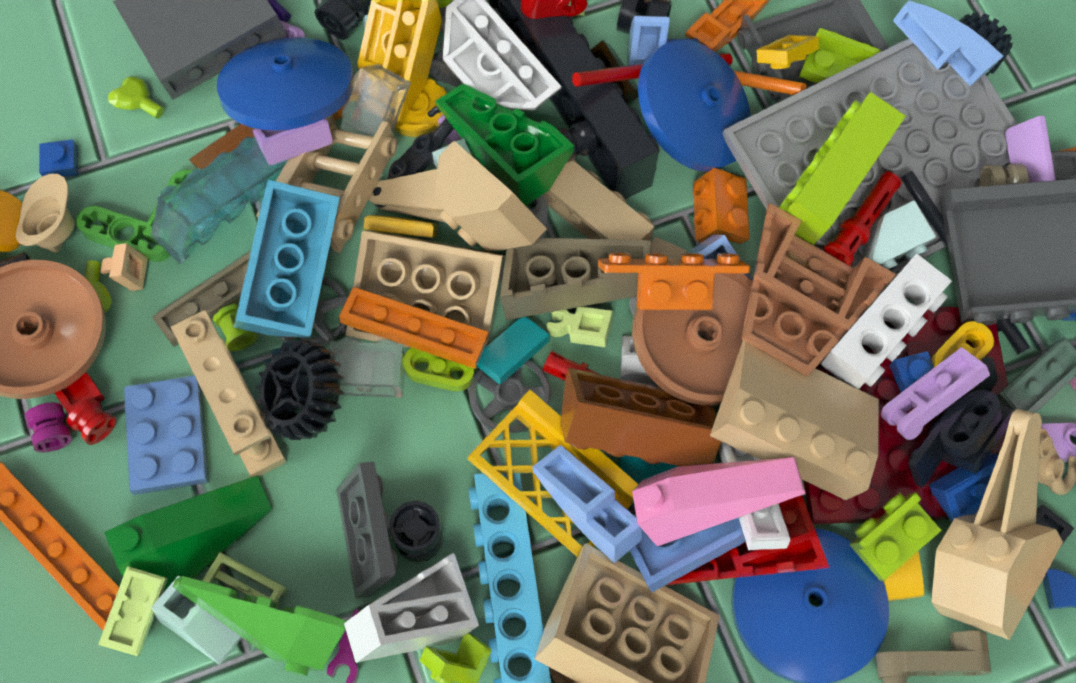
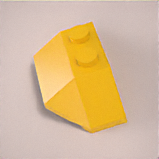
[357,0,442,121]

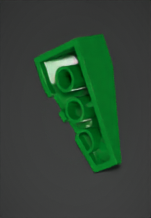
[435,84,574,206]

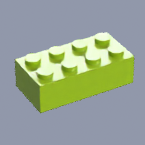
[779,92,906,245]

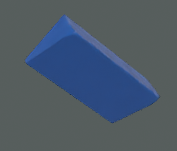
[929,453,999,522]

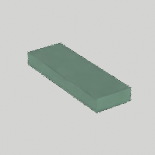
[996,337,1076,413]

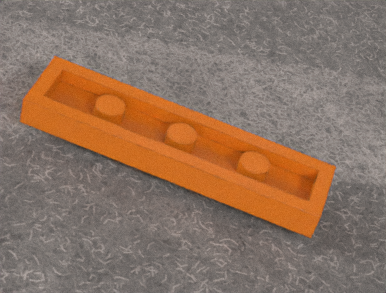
[339,287,489,369]

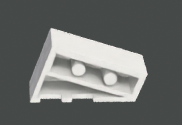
[344,552,479,663]

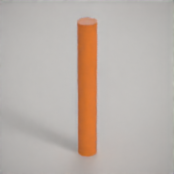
[733,70,806,95]

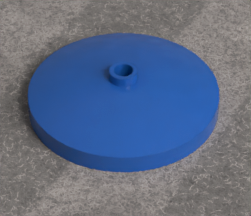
[217,37,354,130]
[638,39,751,172]
[731,528,889,683]

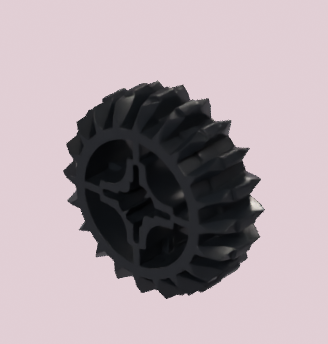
[256,339,345,441]

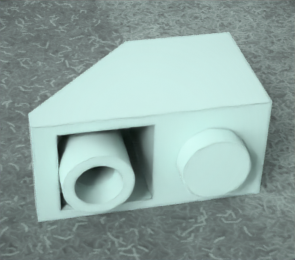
[864,200,936,270]
[151,576,242,665]

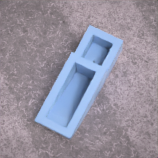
[893,1,1003,86]
[627,16,669,66]
[532,445,642,563]

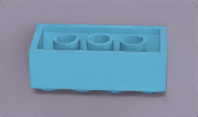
[233,179,340,338]

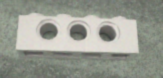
[821,254,952,389]

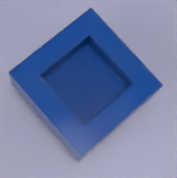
[39,139,78,177]
[890,351,934,393]

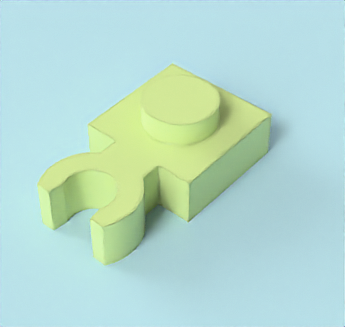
[547,307,613,347]

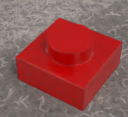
[55,371,106,414]

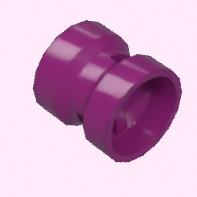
[25,402,72,453]

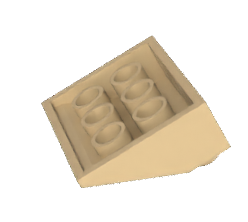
[345,230,506,348]
[710,340,879,500]
[534,543,719,683]

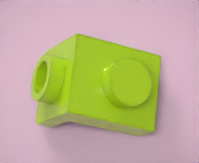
[419,633,491,683]

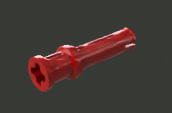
[824,171,902,266]

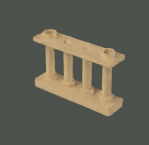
[256,115,398,253]
[171,310,286,477]

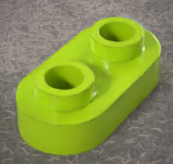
[403,347,475,392]

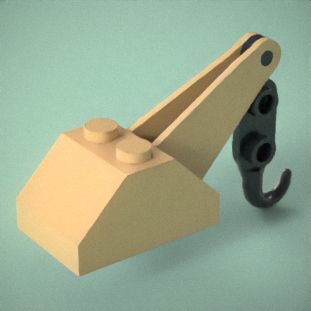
[368,106,547,252]

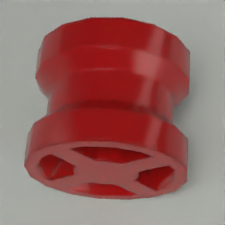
[67,398,116,445]

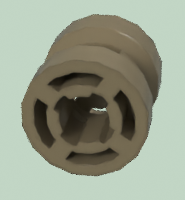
[979,163,1029,187]

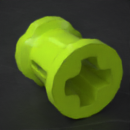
[213,304,258,352]

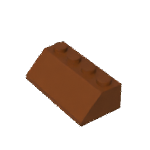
[560,368,721,467]

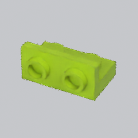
[799,28,881,83]
[849,493,942,581]

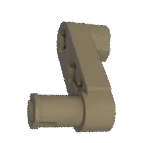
[875,630,992,683]

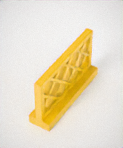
[467,390,639,557]

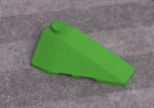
[173,576,348,676]

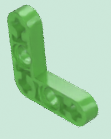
[76,169,204,262]

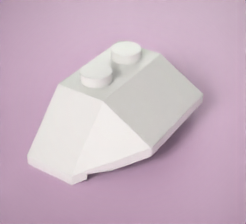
[443,0,561,110]

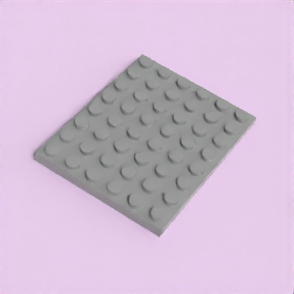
[722,38,1018,274]

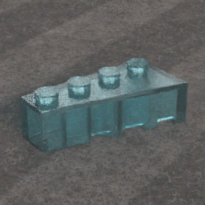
[151,136,288,264]

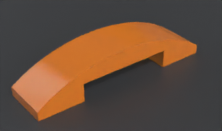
[685,0,770,52]

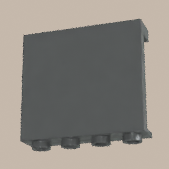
[113,0,287,100]
[738,0,889,103]
[940,179,1076,326]

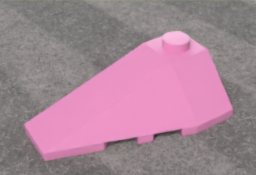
[632,457,806,546]

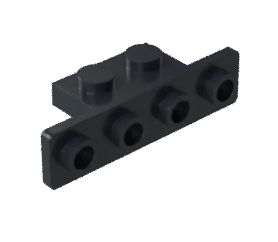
[909,356,1013,487]

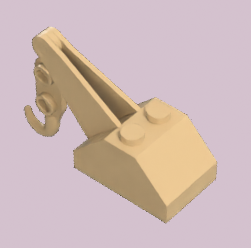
[931,409,1076,640]

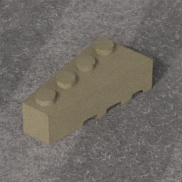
[500,238,652,320]

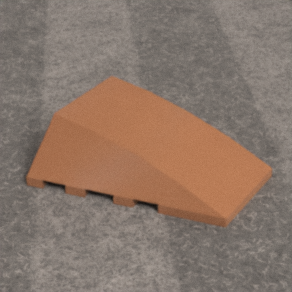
[741,203,897,376]

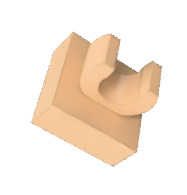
[100,243,148,291]

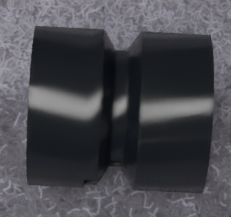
[314,0,372,40]
[617,0,672,34]
[390,501,444,562]

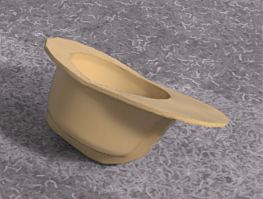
[15,174,75,253]

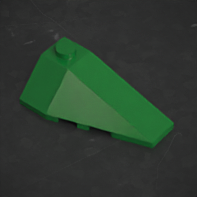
[104,475,273,594]

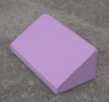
[1005,116,1056,183]
[252,119,333,165]

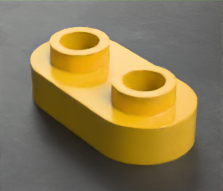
[931,321,994,368]

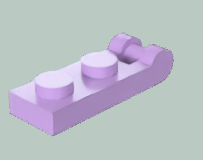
[881,347,990,440]

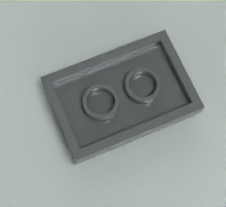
[336,462,397,599]

